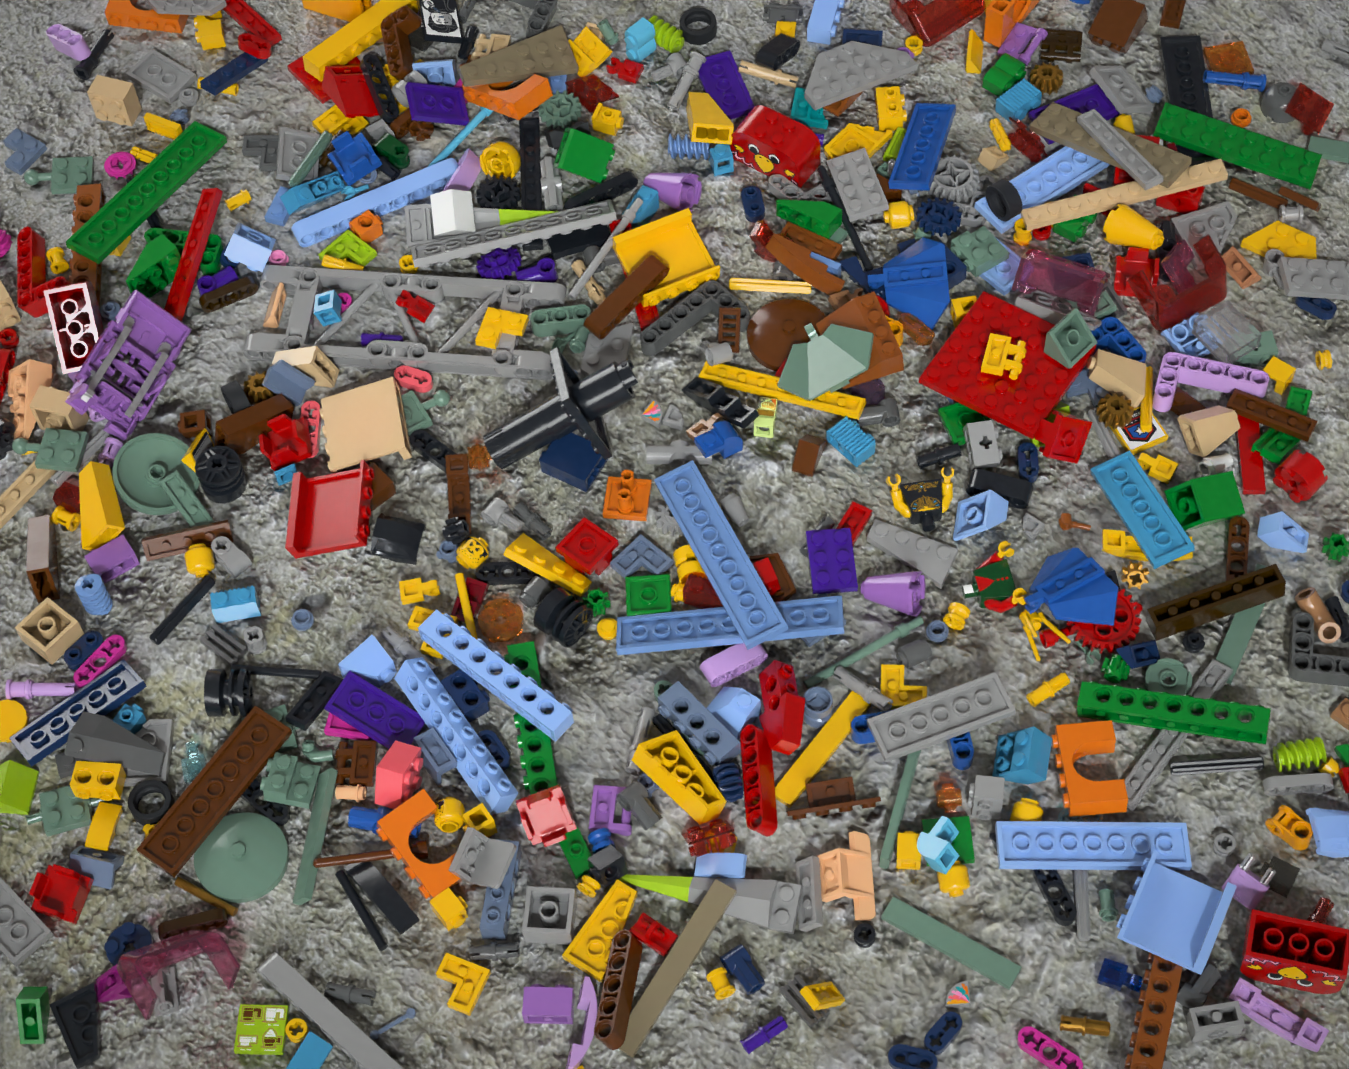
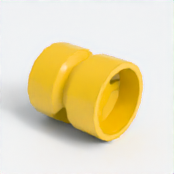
[673,545,707,586]

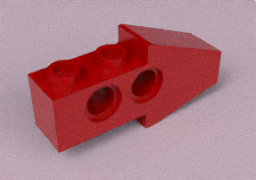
[759,660,805,755]

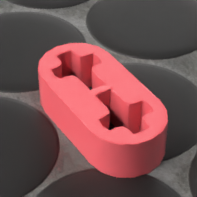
[394,365,433,393]

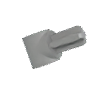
[651,52,687,82]
[1262,249,1285,290]
[700,340,733,366]
[481,497,523,532]

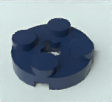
[104,922,154,971]

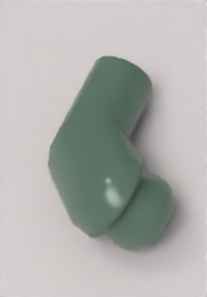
[302,740,334,763]

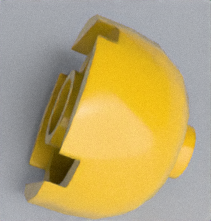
[479,141,521,180]

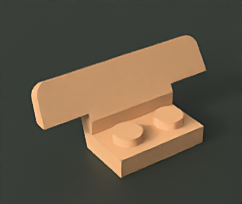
[817,831,876,921]

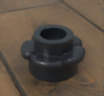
[1182,631,1205,653]

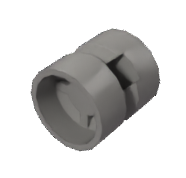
[392,70,428,108]

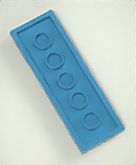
[1090,450,1195,569]

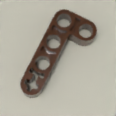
[381,6,422,81]

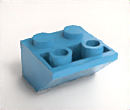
[992,726,1052,785]

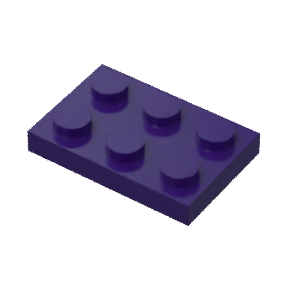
[405,82,469,126]
[805,528,858,594]

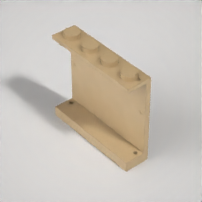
[319,377,412,473]

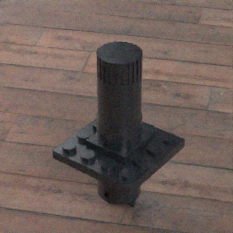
[483,348,638,469]

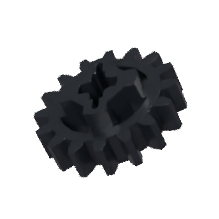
[476,175,521,210]

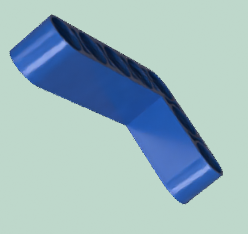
[1090,317,1146,363]
[851,710,974,770]

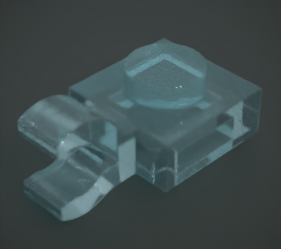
[181,741,206,784]

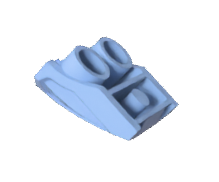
[1161,312,1223,358]
[1305,808,1349,858]

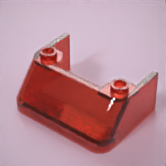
[889,0,986,47]
[1127,234,1227,332]

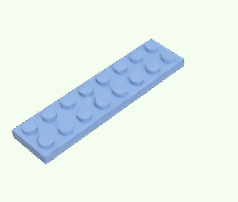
[974,146,1110,234]
[995,821,1192,871]

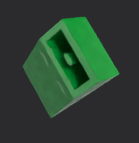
[126,234,181,298]

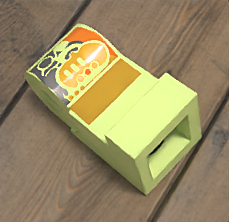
[754,397,778,438]

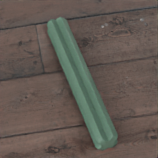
[288,131,333,187]

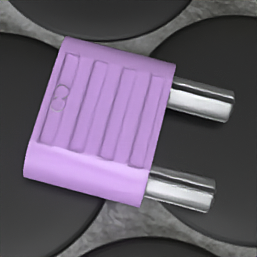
[1221,853,1276,910]

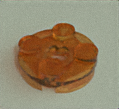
[478,598,524,643]

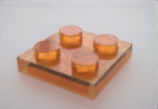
[1203,41,1254,75]

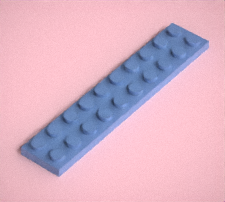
[654,460,789,650]
[616,595,845,655]

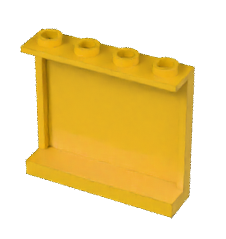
[613,208,720,307]

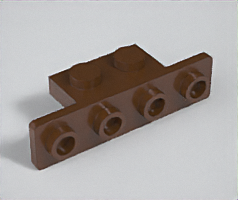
[786,776,881,820]

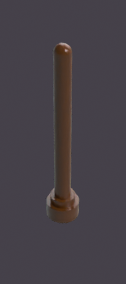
[313,840,428,868]

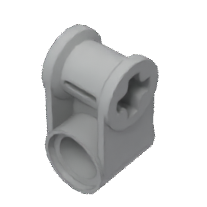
[211,536,252,579]

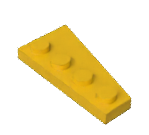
[504,533,592,597]
[562,879,637,983]

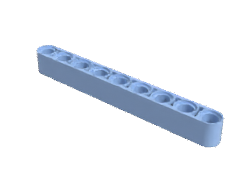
[291,158,459,247]

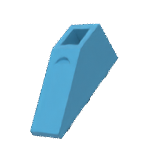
[280,171,346,215]

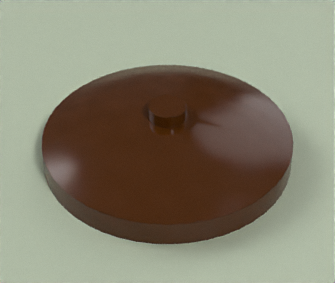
[747,299,826,371]

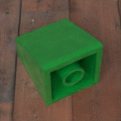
[553,128,615,183]
[1164,471,1245,531]

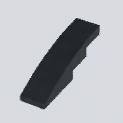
[682,377,759,429]
[344,861,420,935]

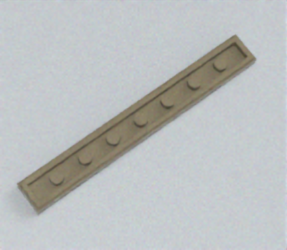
[618,879,737,1058]

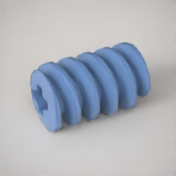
[668,134,710,160]
[75,573,113,616]

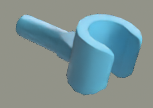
[340,184,369,201]

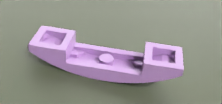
[441,148,481,192]
[566,976,597,1069]
[1228,978,1329,1052]

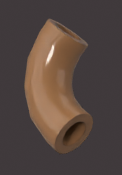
[1295,587,1341,643]

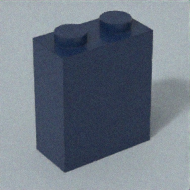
[539,433,608,492]

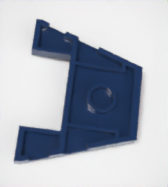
[839,238,916,301]

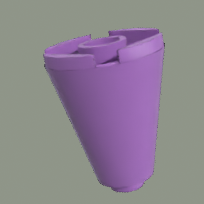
[643,173,702,212]
[860,571,926,616]

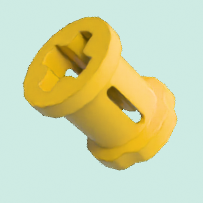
[1013,218,1032,246]
[46,247,69,274]
[51,506,81,532]
[706,967,736,1000]

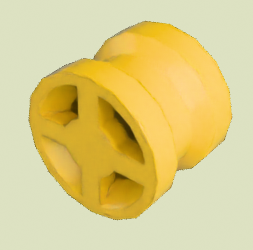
[943,602,970,630]

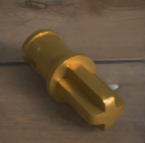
[1060,1015,1111,1037]

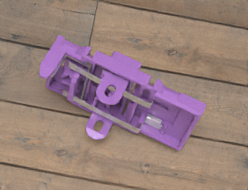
[65,290,192,441]

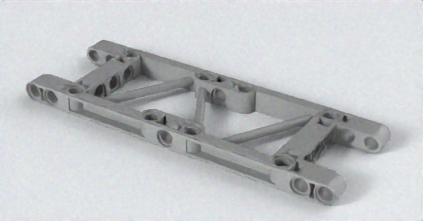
[243,265,567,380]

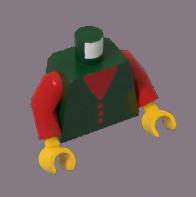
[962,541,1027,613]

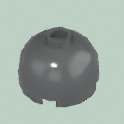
[1261,82,1302,123]

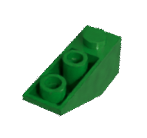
[776,199,842,239]

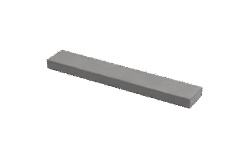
[1077,109,1163,191]

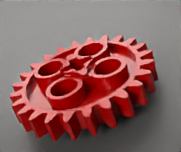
[1066,589,1142,654]

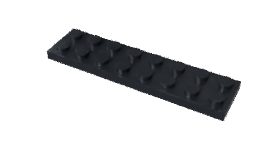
[1159,35,1218,166]

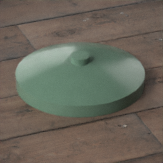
[112,433,200,515]
[194,812,289,903]

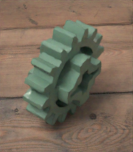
[538,90,582,129]

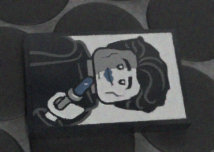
[417,0,463,44]

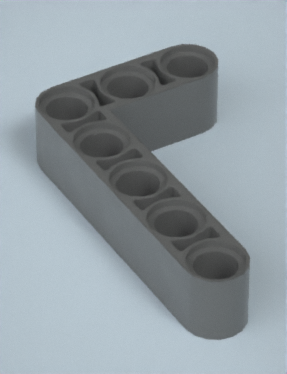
[510,0,558,39]
[640,280,750,356]
[1288,612,1349,687]

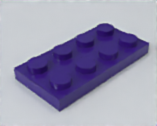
[698,50,755,120]
[1028,84,1119,145]
[324,671,425,749]

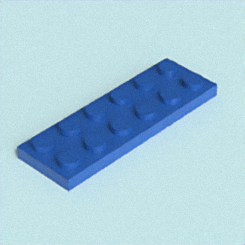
[888,103,956,191]

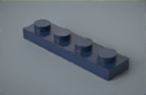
[200,52,268,96]

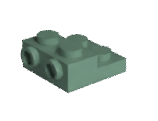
[950,226,1010,278]
[260,752,321,809]

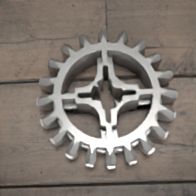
[928,154,980,203]

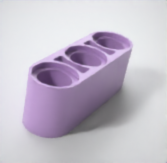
[46,24,91,61]
[700,643,768,687]

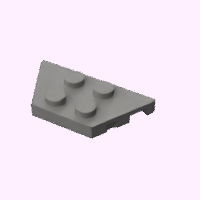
[580,323,634,376]

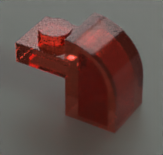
[749,220,795,263]

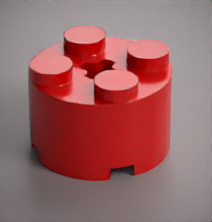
[1273,450,1328,503]

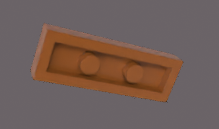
[779,222,842,261]

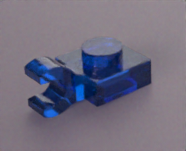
[1097,958,1143,992]

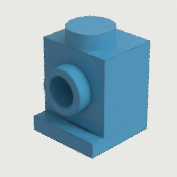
[709,144,734,176]
[314,290,342,327]
[113,704,147,734]

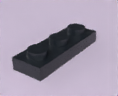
[286,671,343,731]

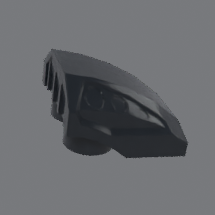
[371,513,426,565]

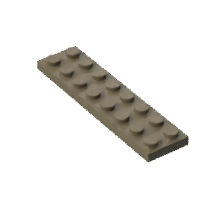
[1029,102,1191,188]

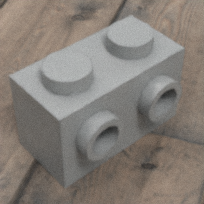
[968,775,1005,820]

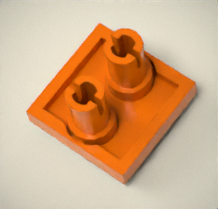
[602,470,652,522]

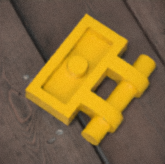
[981,333,1026,380]

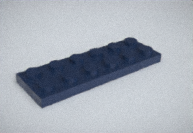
[9,659,147,767]

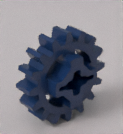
[916,197,962,237]

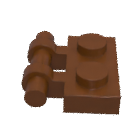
[335,741,378,787]

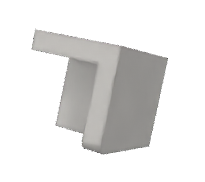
[365,119,395,146]

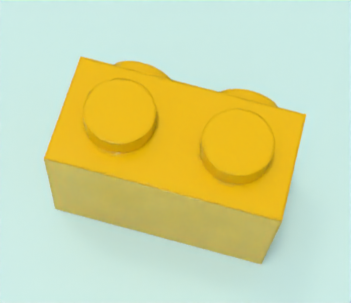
[875,86,907,132]

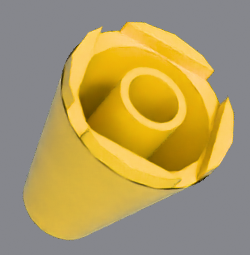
[1103,204,1164,250]

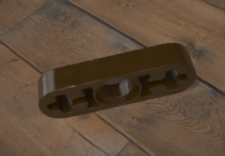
[199,276,259,313]
[157,908,228,941]

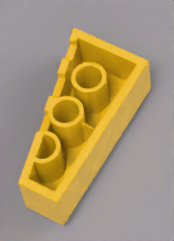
[632,730,727,825]

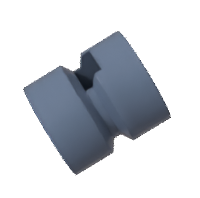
[803,687,833,728]

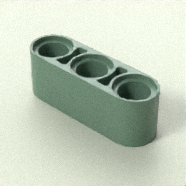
[530,304,591,337]

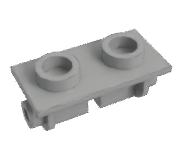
[150,963,180,1017]

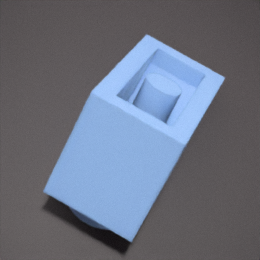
[1257,511,1309,553]

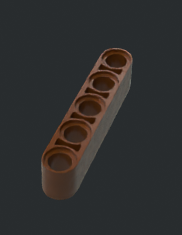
[584,255,670,340]
[594,930,643,1050]

